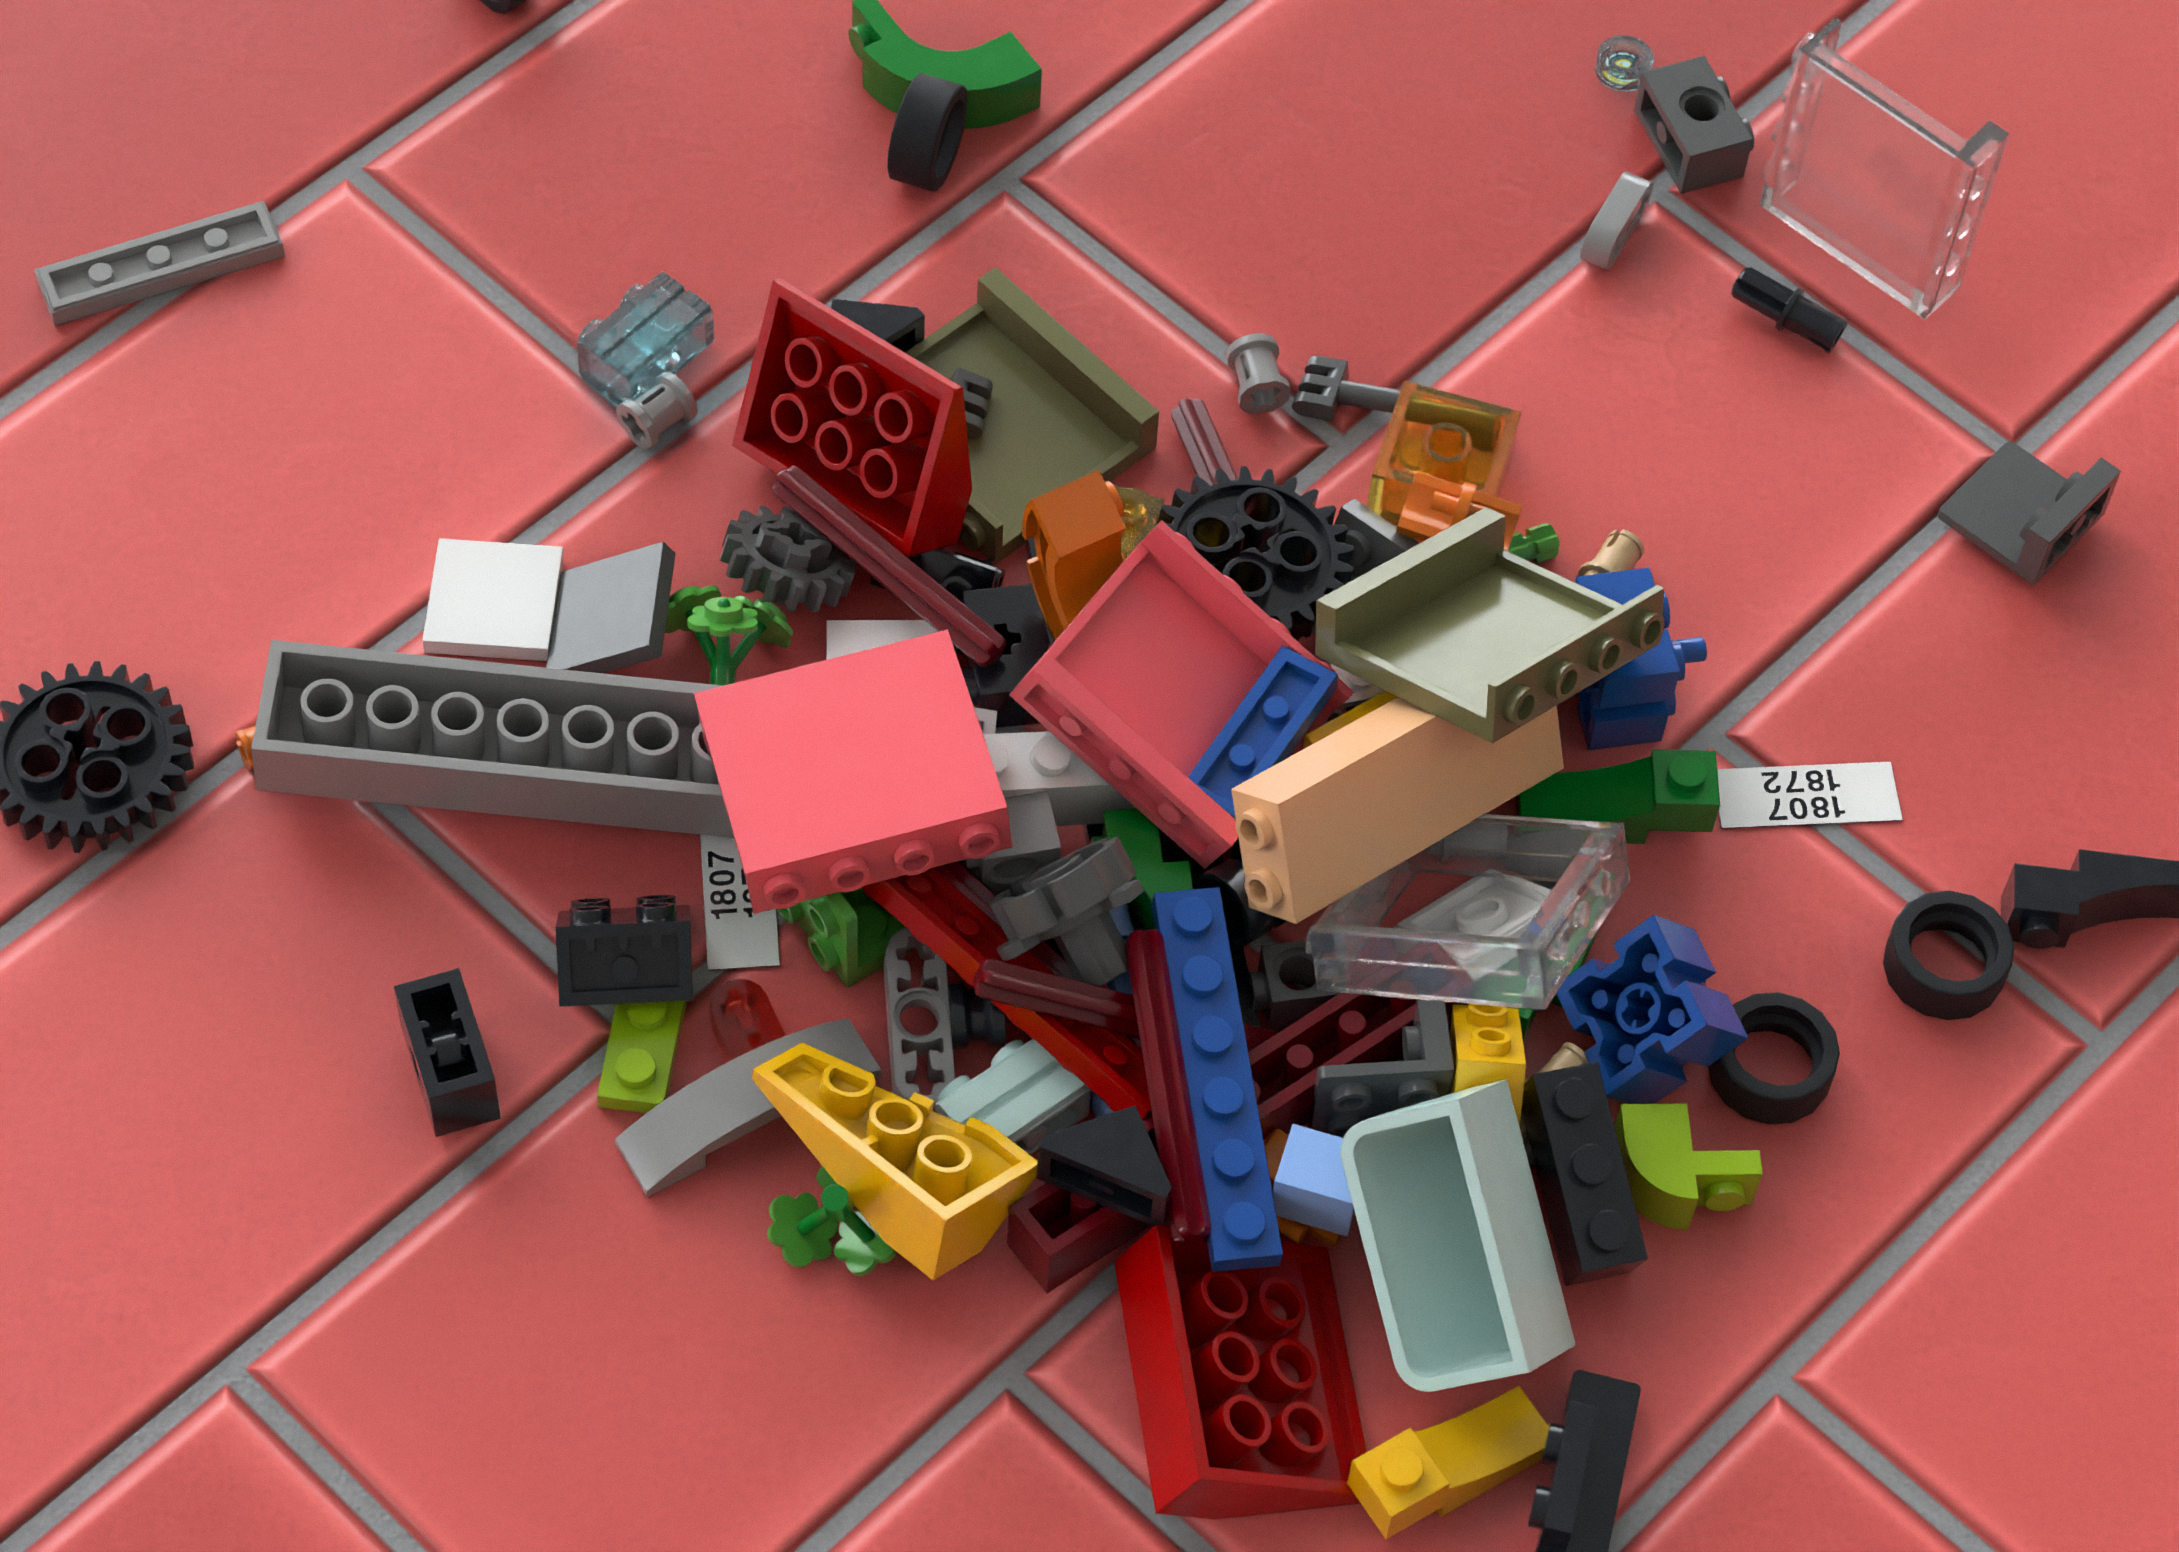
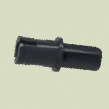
[1731,267,1849,353]

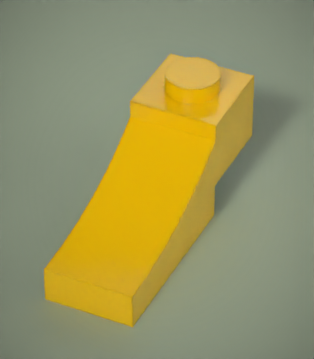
[1347,1386,1549,1539]

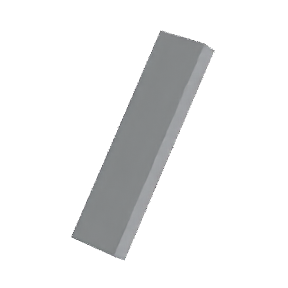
[34,201,285,326]

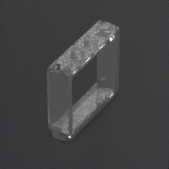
[1305,814,1630,1010]

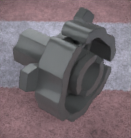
[989,837,1144,986]

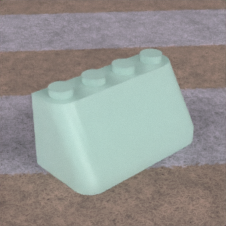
[1341,1079,1576,1392]

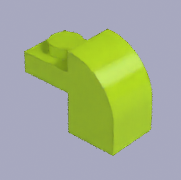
[1614,1103,1763,1230]

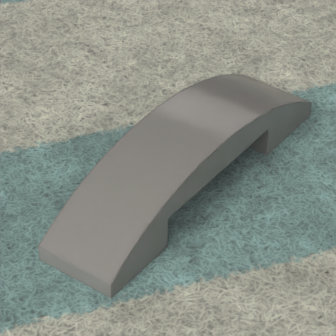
[615,1018,881,1198]

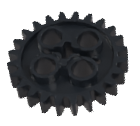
[1154,466,1354,638]
[0,661,194,853]

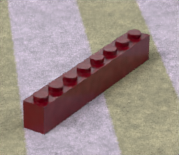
[1007,932,1477,1293]

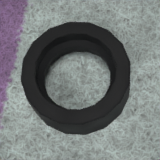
[887,73,968,192]
[1883,890,2015,1020]
[1708,992,1840,1124]

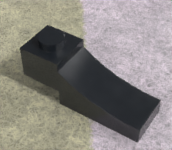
[2001,849,2179,949]

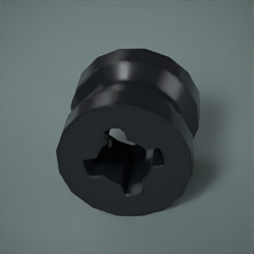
[948,983,1006,1050]

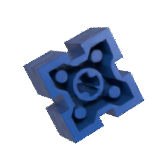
[1575,568,1707,750]
[1553,914,1748,1104]

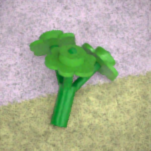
[665,586,794,686]
[767,1163,897,1276]

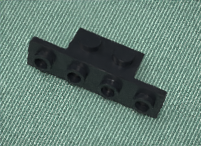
[1528,1370,1641,1552]

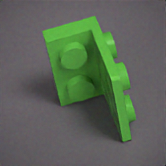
[777,888,912,988]

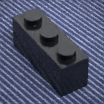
[1521,1061,1648,1286]

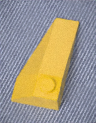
[752,1043,1038,1281]

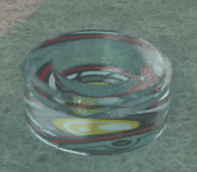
[1595,35,1654,92]

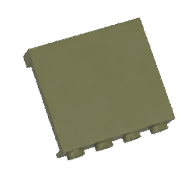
[905,267,1159,565]
[1315,507,1665,743]

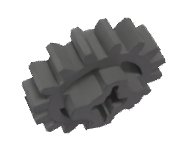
[720,505,856,612]

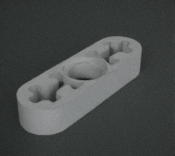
[883,928,955,1112]

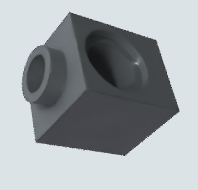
[1248,937,1349,1033]

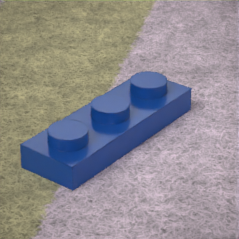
[1188,646,1338,819]

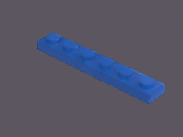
[1152,887,1283,1272]

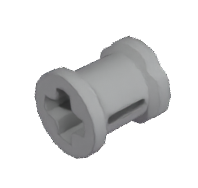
[1225,333,1290,414]
[616,372,698,450]

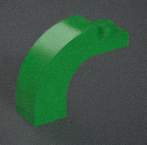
[848,0,1042,129]

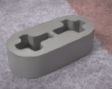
[1580,171,1653,270]

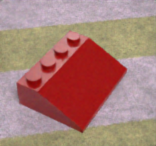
[732,279,972,557]
[1114,1224,1367,1519]

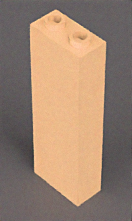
[1231,697,1564,924]

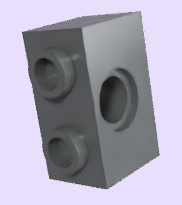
[1634,56,1754,194]

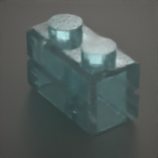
[577,272,715,405]

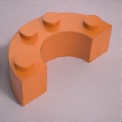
[1022,470,1126,641]

